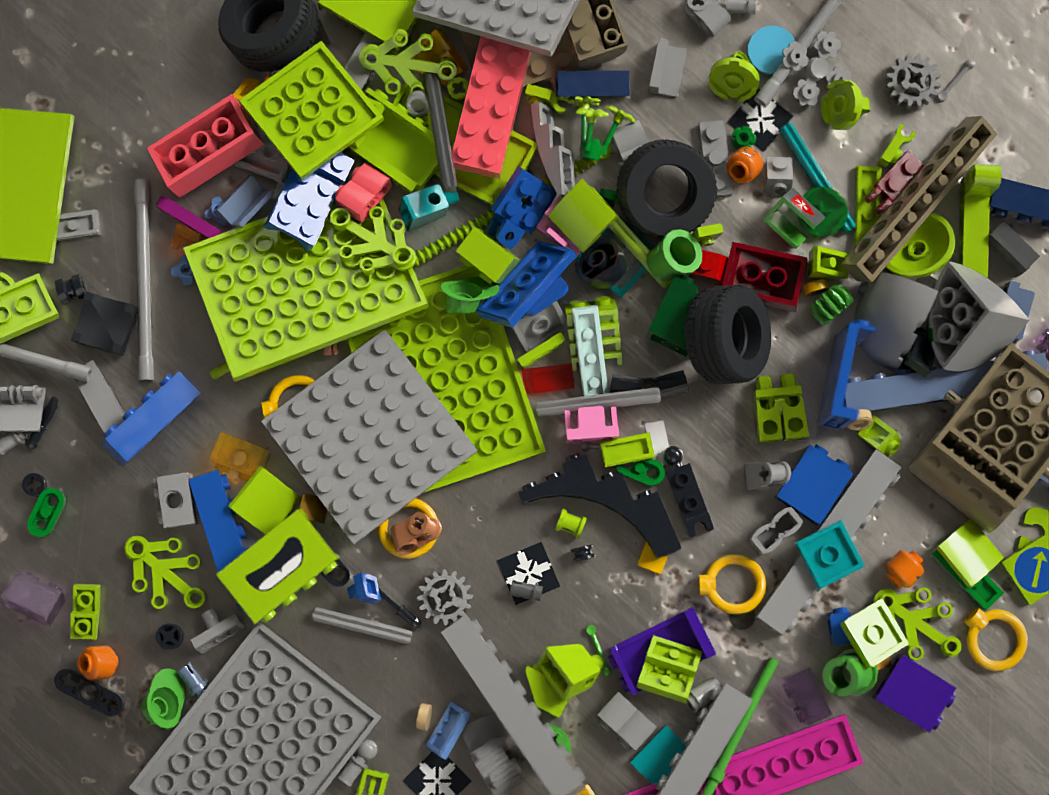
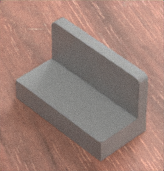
[648,38,687,98]

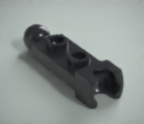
[663,445,714,538]

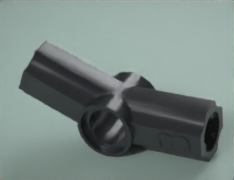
[610,370,689,399]

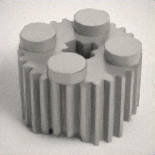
[469,736,526,795]

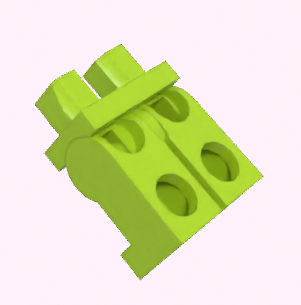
[753,373,809,445]

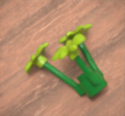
[568,96,635,161]

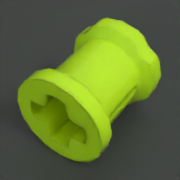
[447,77,469,105]
[555,509,587,539]

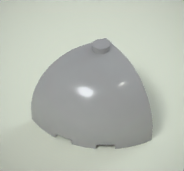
[929,261,1030,371]
[854,273,938,372]

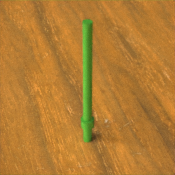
[701,657,779,795]

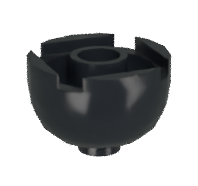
[575,237,627,289]

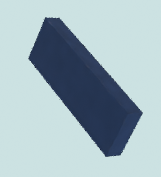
[555,70,630,97]

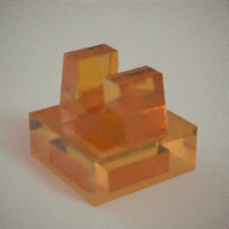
[171,223,204,250]

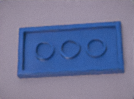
[476,241,576,327]

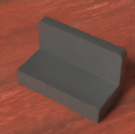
[989,221,1040,275]

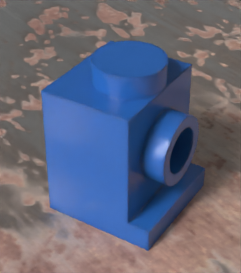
[826,607,851,646]

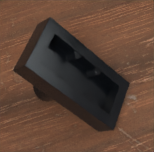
[901,326,935,378]

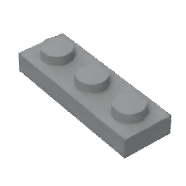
[699,120,733,198]

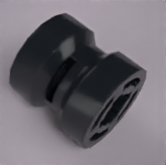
[55,273,87,305]

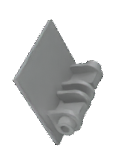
[0,385,46,432]

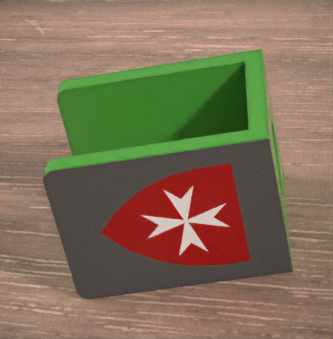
[763,188,825,249]

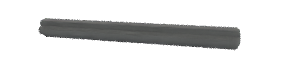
[423,72,457,193]

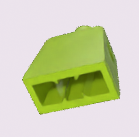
[537,644,603,701]

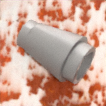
[686,677,721,713]

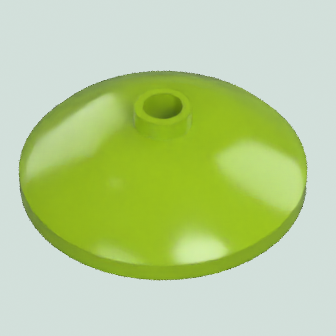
[886,212,955,278]

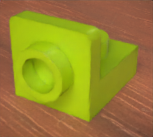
[858,415,901,457]

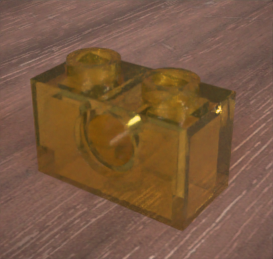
[209,431,272,481]

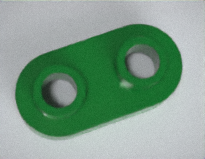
[615,459,665,486]
[27,488,66,537]

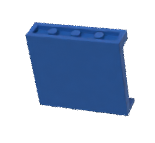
[816,319,876,430]

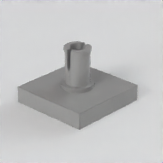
[512,301,568,353]

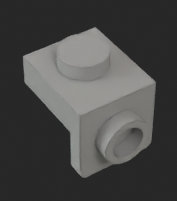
[765,156,793,197]

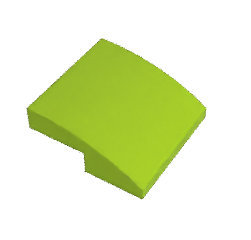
[548,179,618,253]
[228,465,302,535]
[935,518,1004,588]
[636,635,703,704]

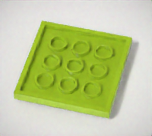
[239,41,384,180]

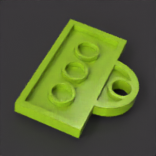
[0,272,60,344]

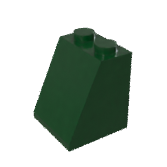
[645,275,698,359]

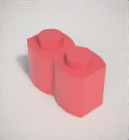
[335,162,392,223]

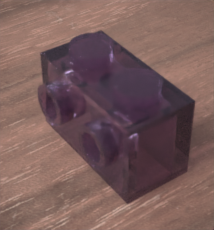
[1,570,66,627]
[782,666,833,726]

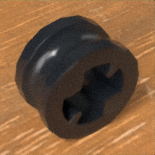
[22,473,48,497]
[571,544,596,562]

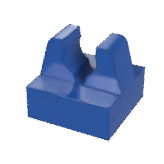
[347,573,381,604]

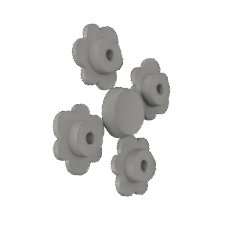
[782,31,851,106]

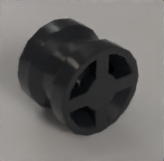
[156,624,185,649]

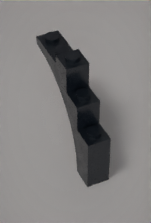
[519,452,682,560]

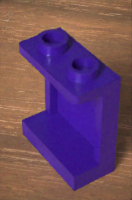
[872,654,956,733]

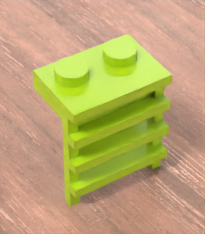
[564,296,623,371]

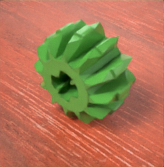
[809,283,854,325]

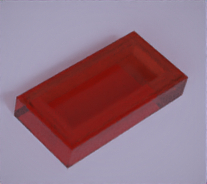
[521,363,575,395]

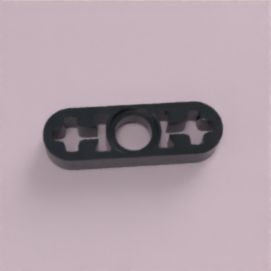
[54,669,125,716]

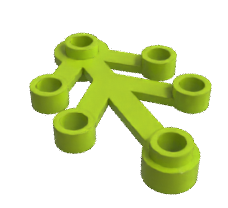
[359,29,457,95]
[330,206,416,275]
[124,536,206,609]
[873,588,961,661]

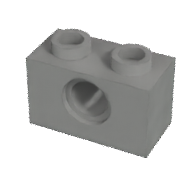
[154,472,198,529]

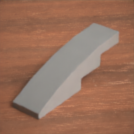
[531,102,575,197]
[75,360,144,451]

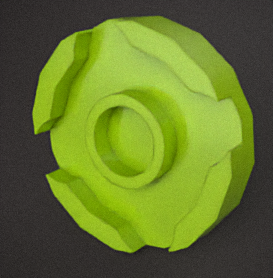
[709,51,760,101]
[821,79,871,130]

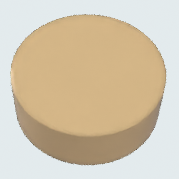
[848,409,873,431]
[416,703,432,731]

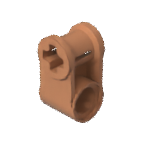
[390,512,442,555]

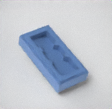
[425,702,472,760]

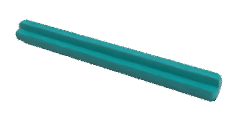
[780,123,856,233]

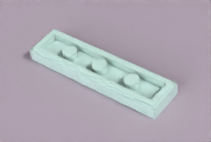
[572,305,608,396]

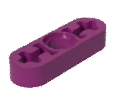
[155,195,223,239]

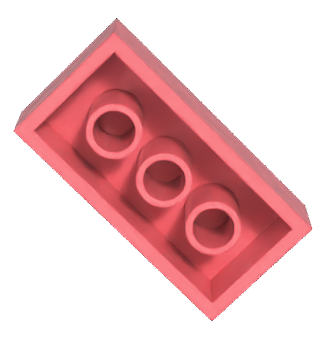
[147,94,264,198]

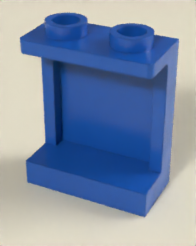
[774,444,854,526]

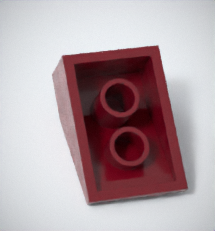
[722,242,808,312]

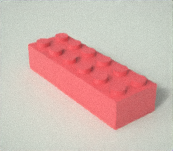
[452,36,531,179]

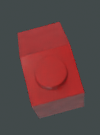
[689,250,728,286]

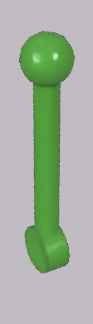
[586,625,612,677]

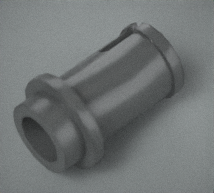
[510,580,543,603]

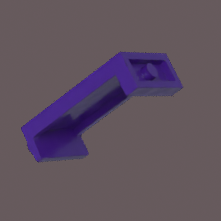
[607,607,716,696]

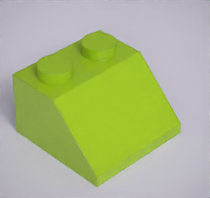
[456,227,521,284]

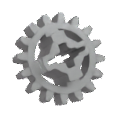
[885,53,941,109]
[417,569,473,625]

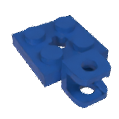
[487,166,557,249]

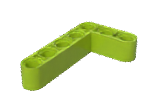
[958,164,1002,278]

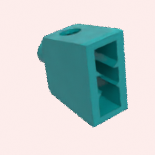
[398,184,459,232]

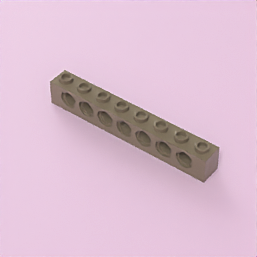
[841,116,997,282]

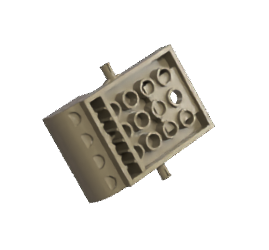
[458,0,628,93]
[907,343,1049,533]

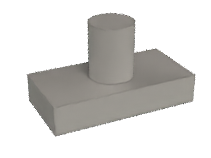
[191,609,247,654]

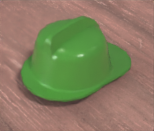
[440,277,500,314]
[141,668,186,729]

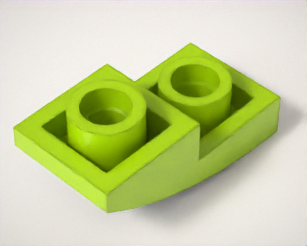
[70,584,101,640]

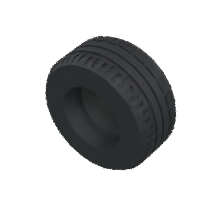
[218,0,319,72]
[616,139,717,238]
[684,285,771,384]

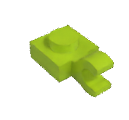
[525,84,569,114]
[877,124,916,168]

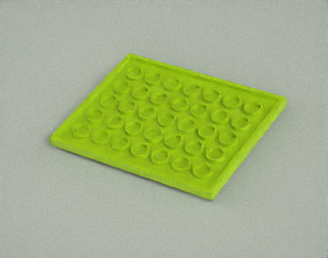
[183,198,429,382]
[347,265,546,494]

